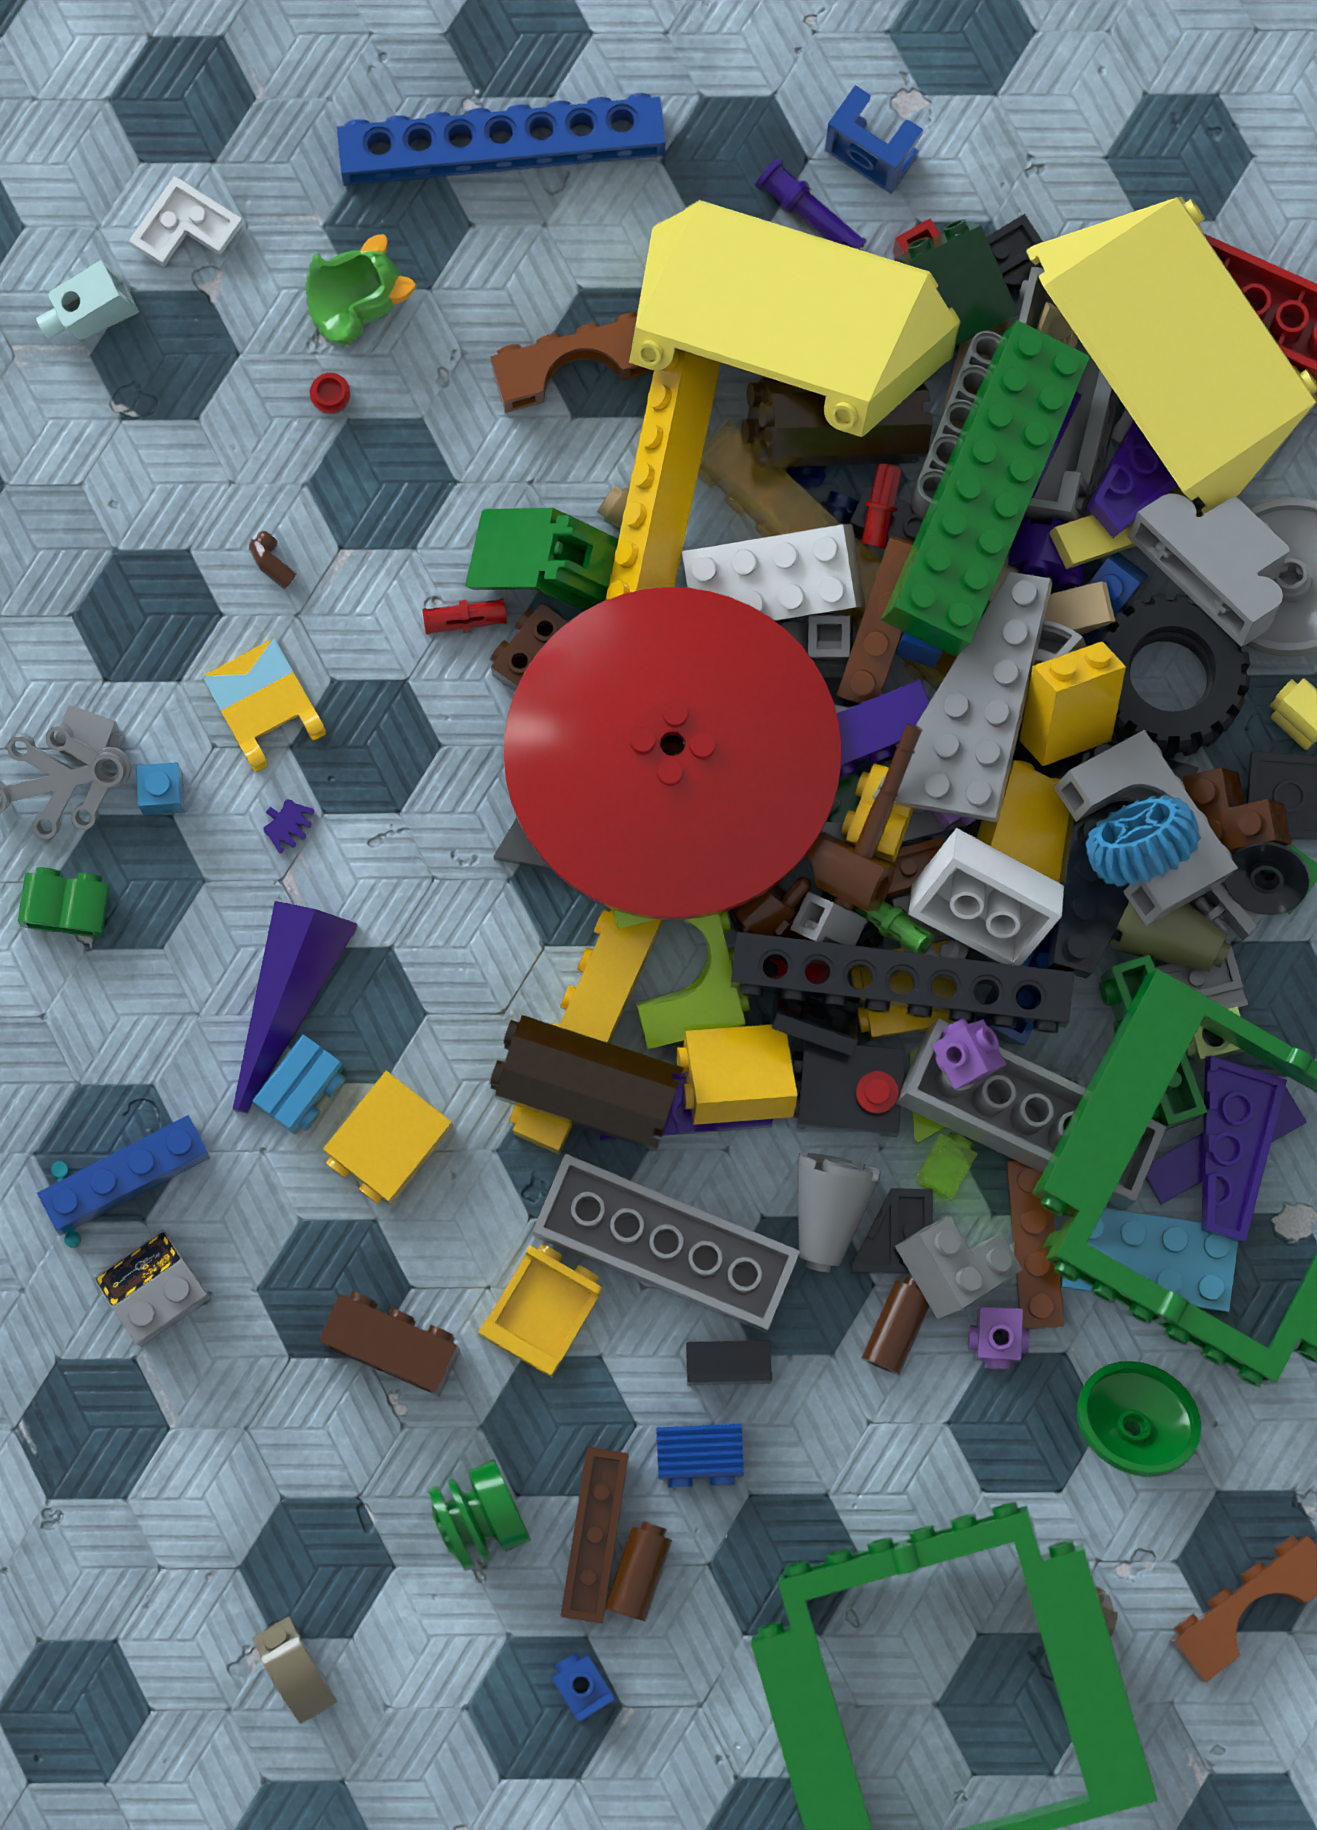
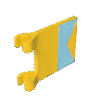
[202,638,326,772]

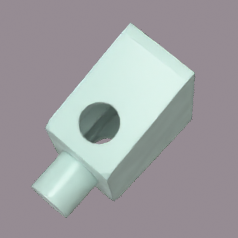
[36,260,139,340]

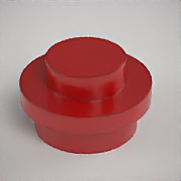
[310,373,351,414]
[856,1071,899,1114]

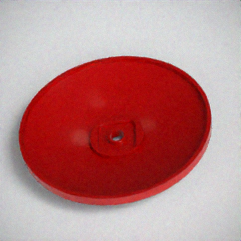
[504,587,841,920]

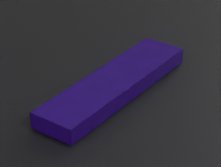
[1145,1087,1307,1205]

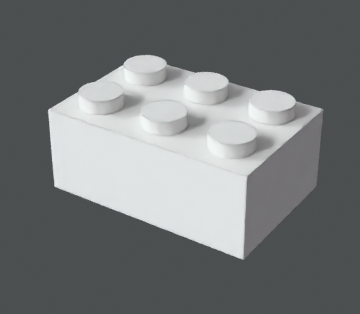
[909,828,1064,966]

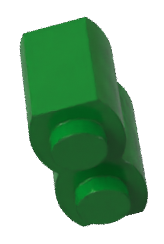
[17,867,110,938]

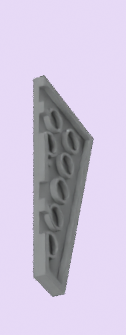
[873,572,1052,823]

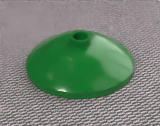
[1077,1361,1201,1477]

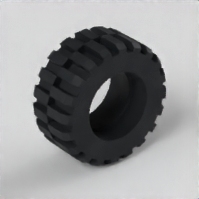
[1097,594,1251,759]

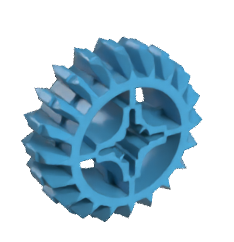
[1085,795,1201,886]

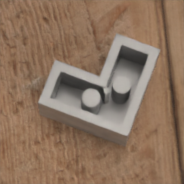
[895,1216,1023,1319]

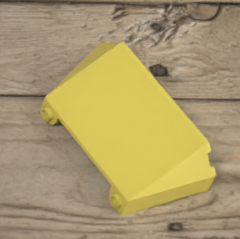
[1026,197,1317,515]
[629,200,960,437]

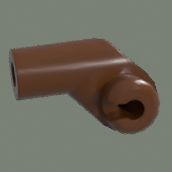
[249,531,297,589]

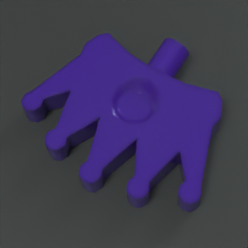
[263,799,314,854]

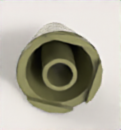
[1109,901,1231,972]

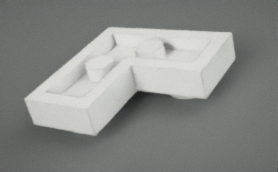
[129,176,243,267]

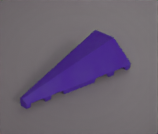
[233,901,357,1114]

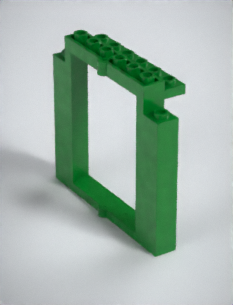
[1032,969,1317,1387]
[750,1502,1158,1830]

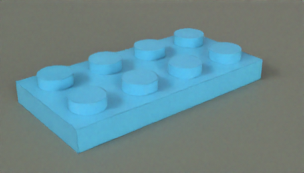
[1060,1208,1238,1313]

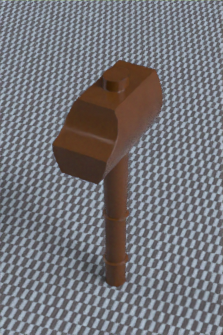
[806,723,923,912]

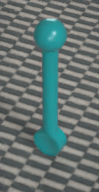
[51,1161,81,1248]

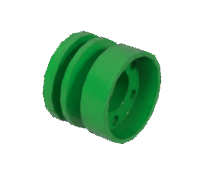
[428,1459,531,1572]

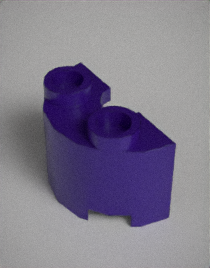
[1008,517,1086,592]

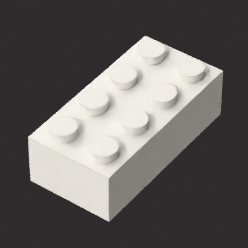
[682,524,865,621]

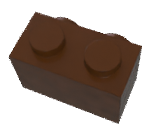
[490,602,568,692]

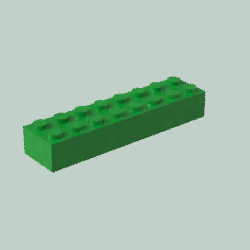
[881,320,1091,657]

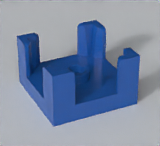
[824,85,923,194]

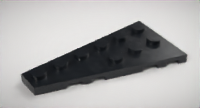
[1047,741,1199,979]

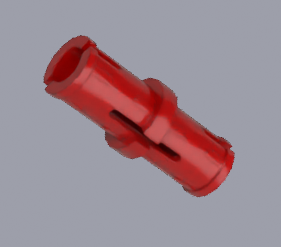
[422,598,507,635]

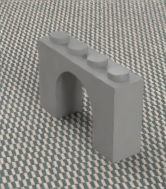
[1053,730,1238,926]

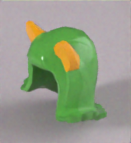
[305,234,417,346]

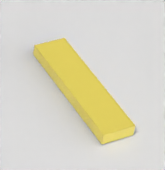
[1049,486,1200,569]

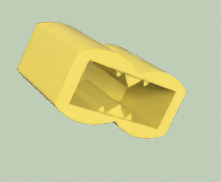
[1270,678,1317,751]

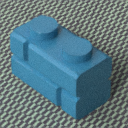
[252,1035,346,1135]

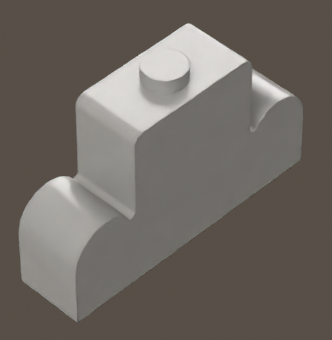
[1128,494,1290,647]

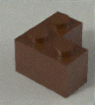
[1183,767,1292,856]

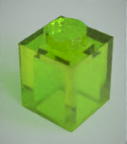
[914,1132,978,1202]

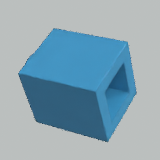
[136,762,185,815]

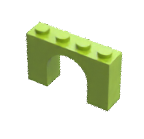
[612,909,750,1049]

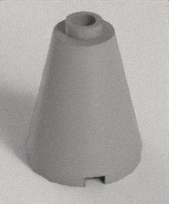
[797,1153,882,1272]

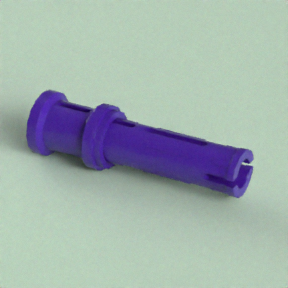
[755,158,867,250]

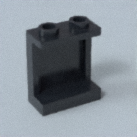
[790,1041,905,1137]

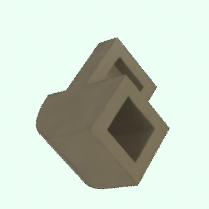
[252,1616,337,1724]

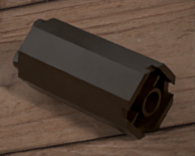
[741,378,933,467]
[490,1015,684,1151]

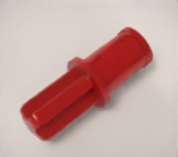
[861,463,901,548]

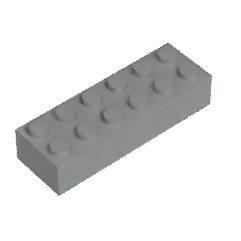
[896,1018,1167,1210]
[532,1154,800,1333]

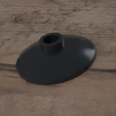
[1225,842,1310,915]

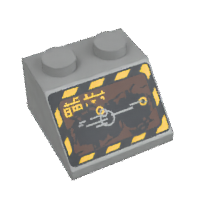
[94,1230,211,1347]

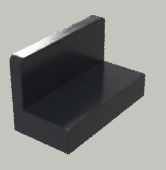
[686,1340,773,1385]

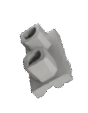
[1194,881,1264,941]

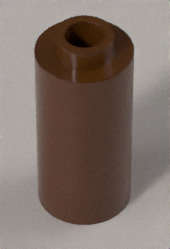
[861,1276,930,1376]
[605,1521,672,1622]

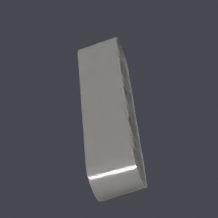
[910,331,1001,518]

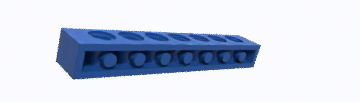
[337,93,665,186]

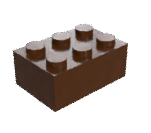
[319,1291,460,1397]

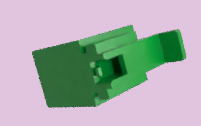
[465,508,619,612]

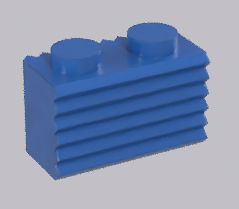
[656,1424,744,1488]

